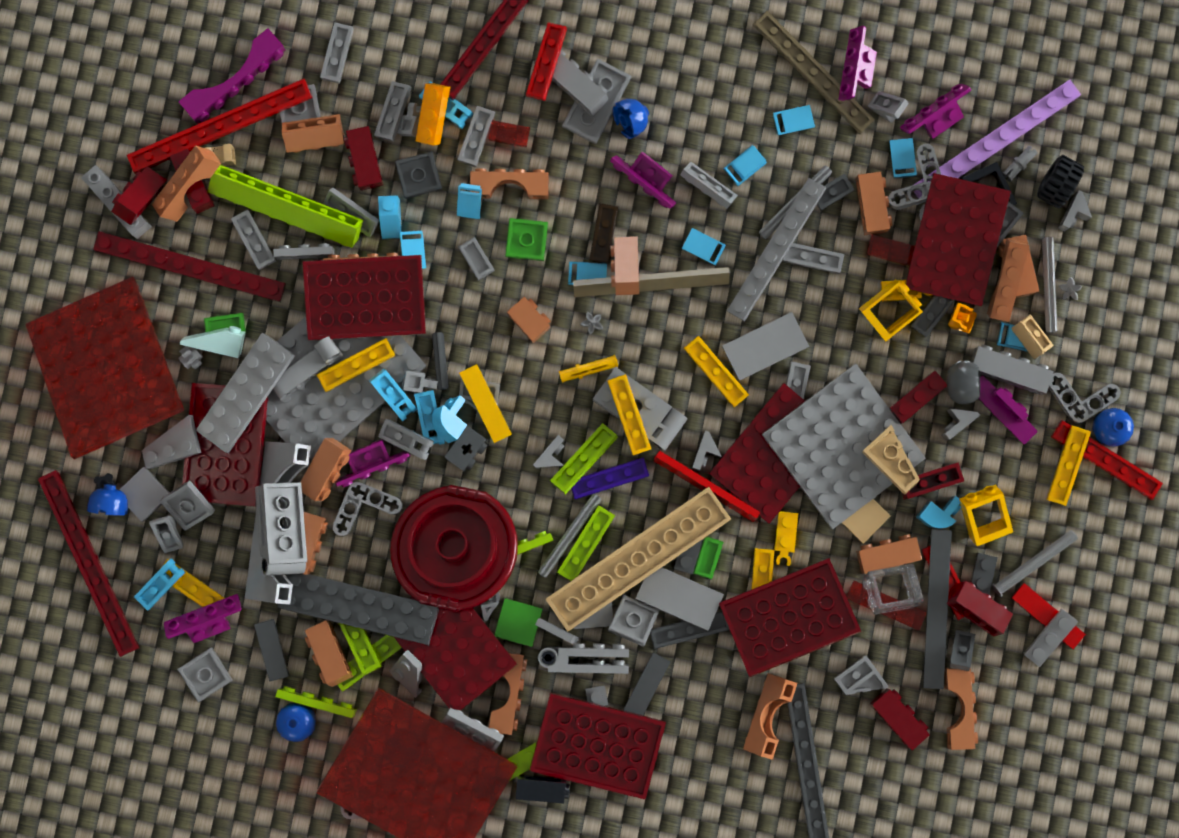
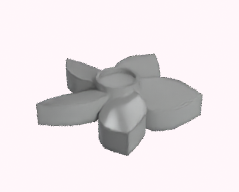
[1059,277,1082,300]
[580,312,603,335]

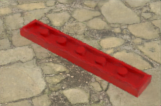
[1051,420,1163,500]
[653,451,760,522]

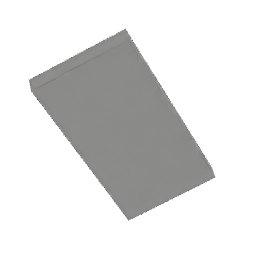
[562,59,632,144]
[722,312,809,381]
[636,568,724,631]

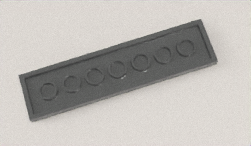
[278,574,439,646]

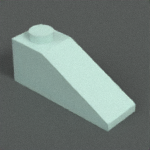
[180,326,246,358]

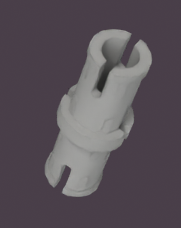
[1003,145,1038,182]

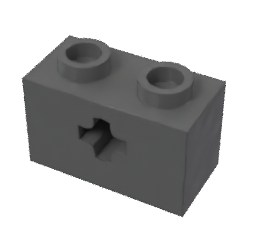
[444,425,488,472]

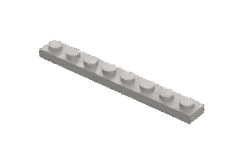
[727,178,826,322]

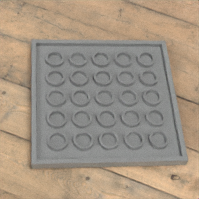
[761,364,926,529]

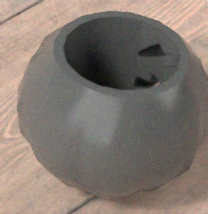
[947,360,980,405]

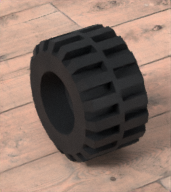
[1037,155,1084,209]

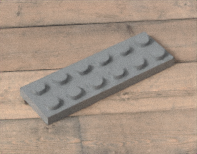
[196,333,295,453]

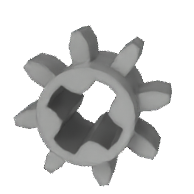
[178,346,203,369]

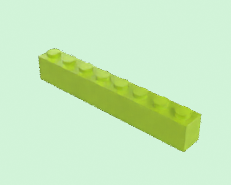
[208,165,363,248]

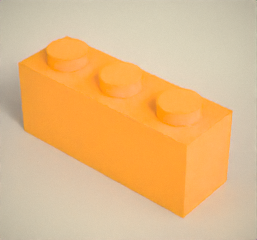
[415,83,450,145]

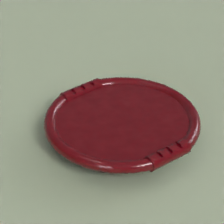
[390,485,518,612]

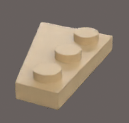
[862,425,920,495]

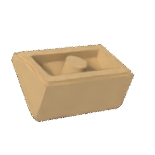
[1011,314,1054,359]

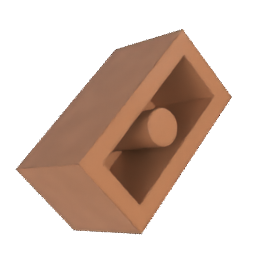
[507,297,551,343]

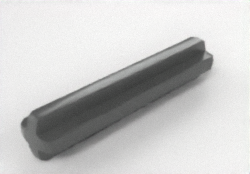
[432,332,449,390]

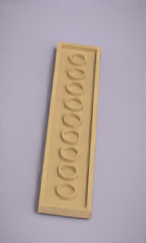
[546,487,731,632]

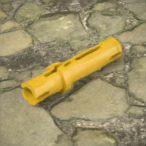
[559,355,618,383]

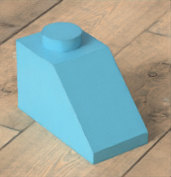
[378,195,401,239]

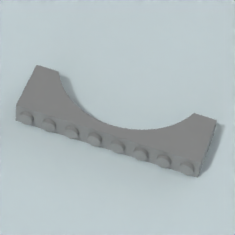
[244,441,311,604]

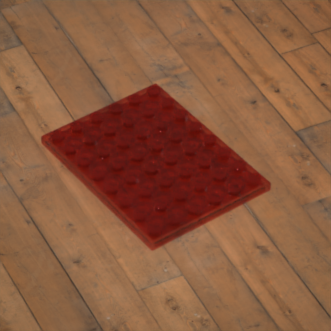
[26,277,185,459]
[316,688,517,838]

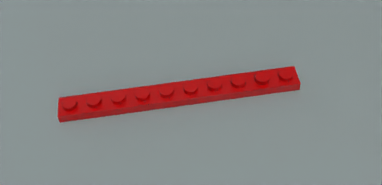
[127,79,313,174]

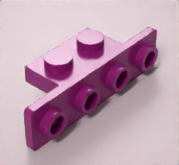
[838,26,877,101]
[900,84,971,139]
[610,152,676,209]
[978,376,1037,444]
[335,439,410,487]
[164,594,242,643]

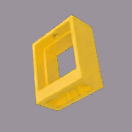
[859,279,923,342]
[959,484,1013,546]

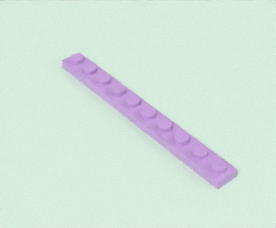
[913,80,1081,199]

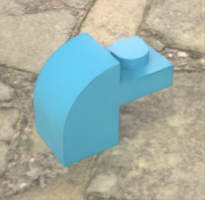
[432,395,467,443]
[916,496,961,529]

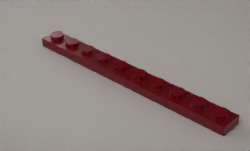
[93,231,286,303]
[38,470,140,657]

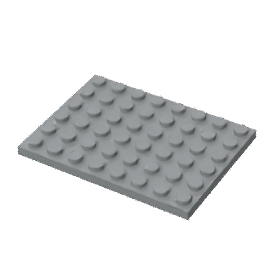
[266,317,427,468]

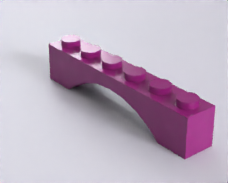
[179,28,286,124]

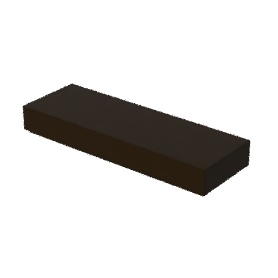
[589,203,619,264]

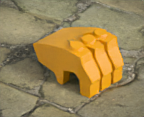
[948,303,977,333]

